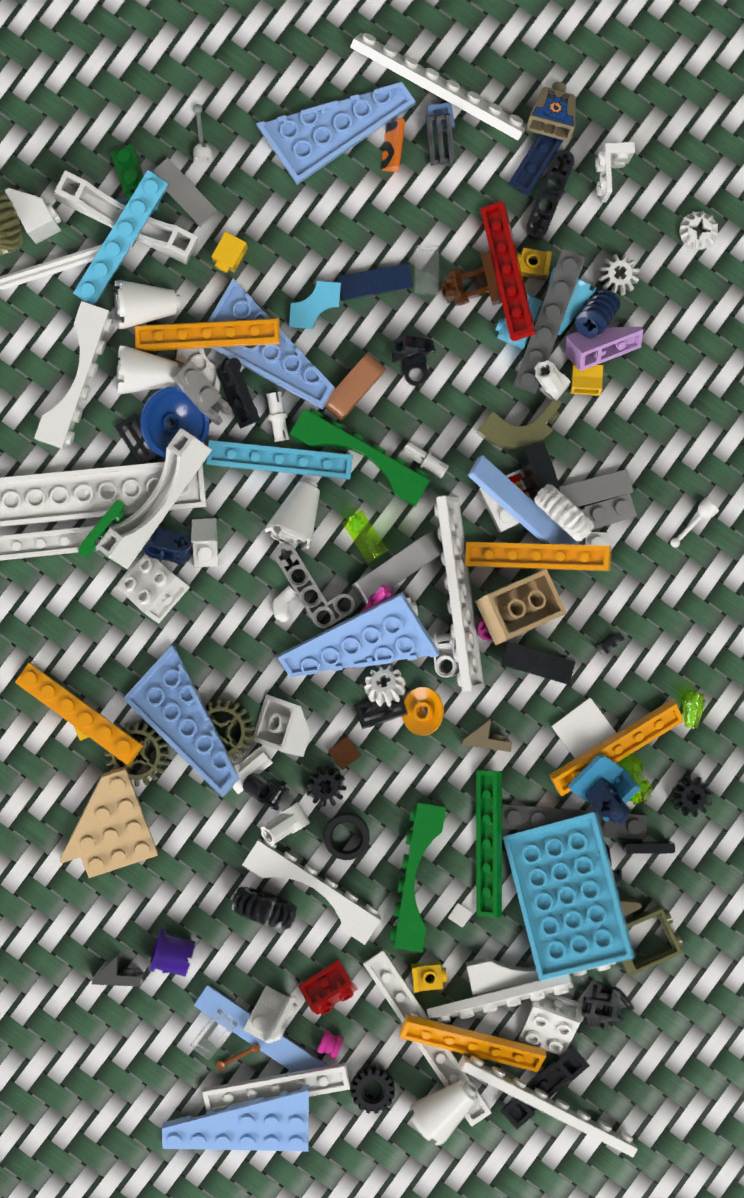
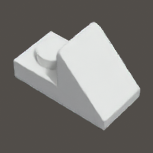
[191,518,219,568]

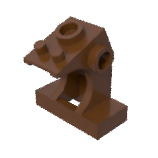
[441,252,502,306]

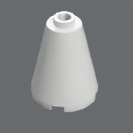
[114,280,181,329]
[116,345,181,394]
[265,480,320,550]
[410,1080,478,1146]

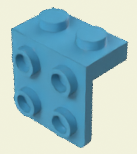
[568,754,641,822]

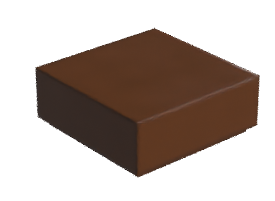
[328,736,361,770]

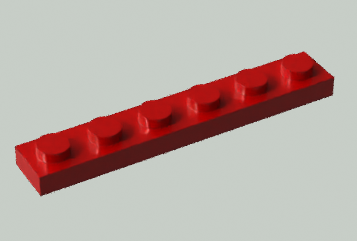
[480,201,536,342]

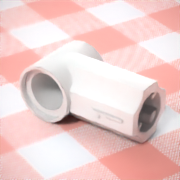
[534,360,571,401]
[232,747,273,794]
[261,802,310,845]

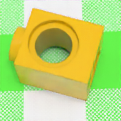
[211,231,248,273]

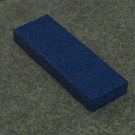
[508,134,564,197]
[338,263,413,301]

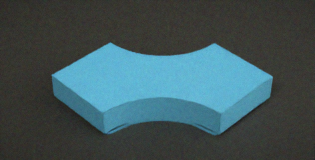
[289,280,341,329]

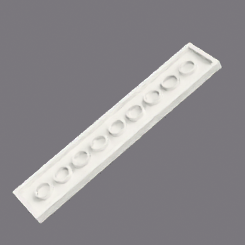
[0,462,207,527]

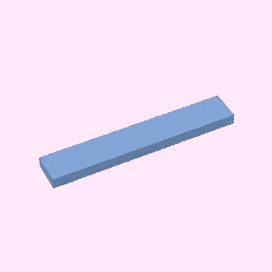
[468,455,580,545]
[194,984,328,1072]

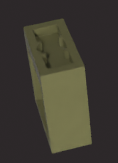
[620,905,683,977]

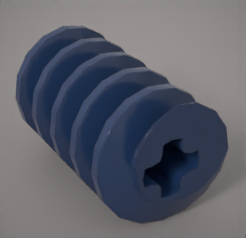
[575,289,621,338]

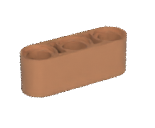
[325,353,386,421]

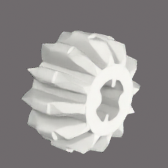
[598,254,639,296]
[364,665,406,707]

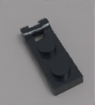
[216,358,260,429]

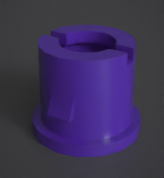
[148,928,195,977]

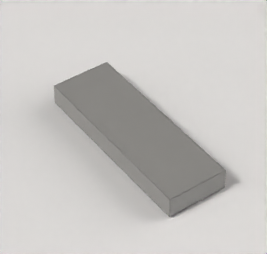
[153,157,217,227]
[559,469,633,507]

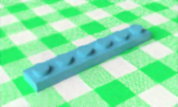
[73,170,170,306]
[206,440,353,480]

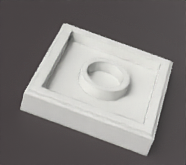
[551,697,616,758]

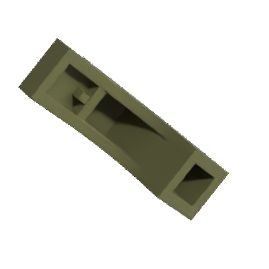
[476,399,561,450]

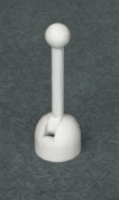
[670,498,719,547]

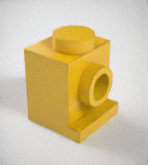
[517,248,552,280]
[411,961,447,993]

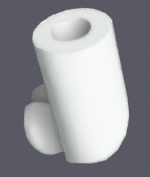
[273,586,296,622]

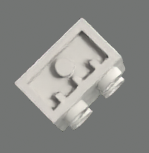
[595,142,635,203]
[117,554,190,624]
[243,986,297,1044]
[518,993,582,1055]

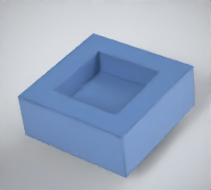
[427,102,455,131]

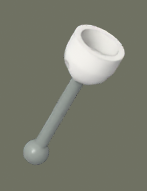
[193,104,213,163]

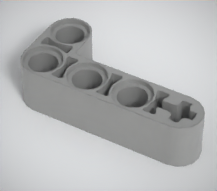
[351,531,443,606]
[275,544,355,628]

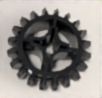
[231,886,297,929]

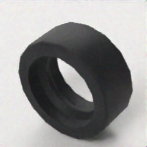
[324,813,370,860]

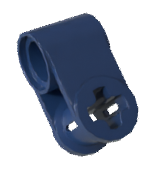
[143,527,192,564]
[585,777,629,824]

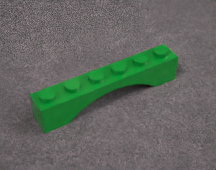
[290,408,430,507]
[390,801,446,953]

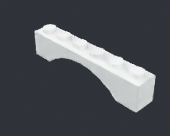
[54,170,198,265]
[34,301,114,450]
[96,428,212,569]
[242,838,381,945]
[465,957,616,996]

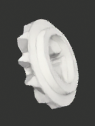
[680,211,718,250]

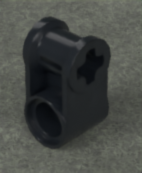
[243,773,290,811]

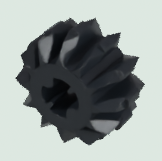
[305,765,346,807]
[671,776,713,817]

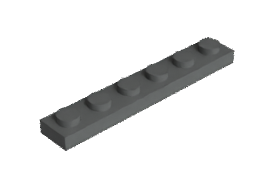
[513,248,586,394]
[502,804,647,840]

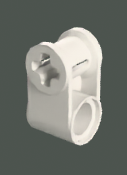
[431,633,459,677]

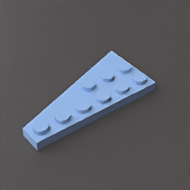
[256,82,416,185]
[208,278,335,410]
[277,592,439,677]
[123,645,240,797]
[162,1085,309,1151]

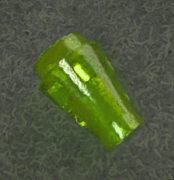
[682,692,706,728]

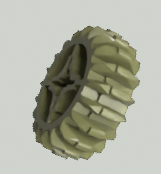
[0,190,23,255]
[206,699,255,762]
[104,721,170,787]

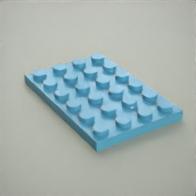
[503,812,635,981]

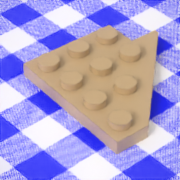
[60,766,158,878]

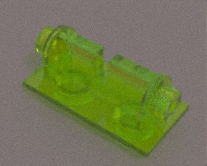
[342,510,388,563]
[617,752,652,805]

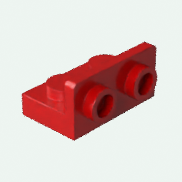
[298,960,358,1015]

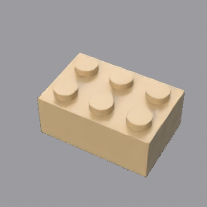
[475,569,567,646]

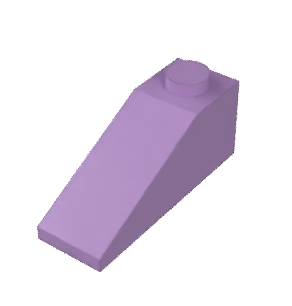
[565,327,643,371]

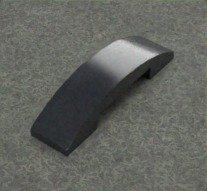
[501,1047,590,1130]

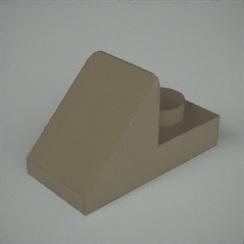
[461,719,512,752]

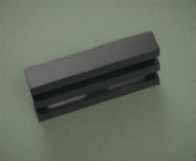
[426,113,455,166]
[115,414,159,464]
[595,632,625,654]
[355,695,408,730]
[623,841,675,854]

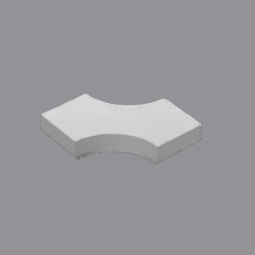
[176,348,221,393]

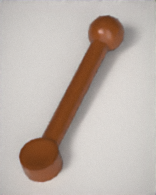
[216,1043,260,1070]

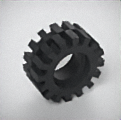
[351,1065,395,1114]

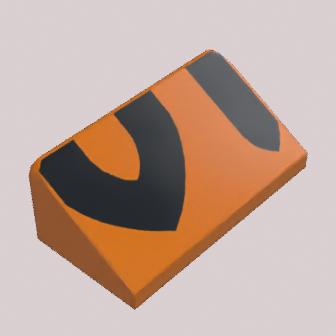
[381,118,405,173]

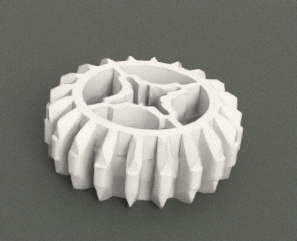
[534,484,594,542]

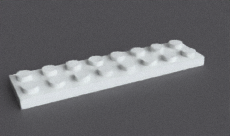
[434,496,484,692]

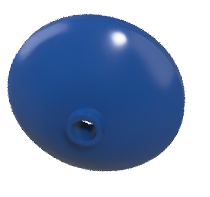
[140,386,209,458]

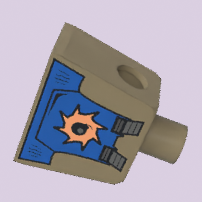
[525,82,576,142]

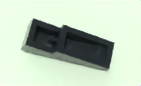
[516,441,560,514]
[500,642,576,685]

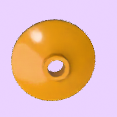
[402,687,444,736]

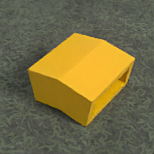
[570,364,603,396]

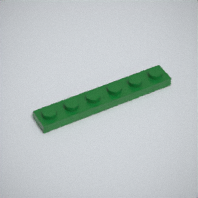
[476,770,502,918]

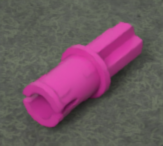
[360,585,393,613]

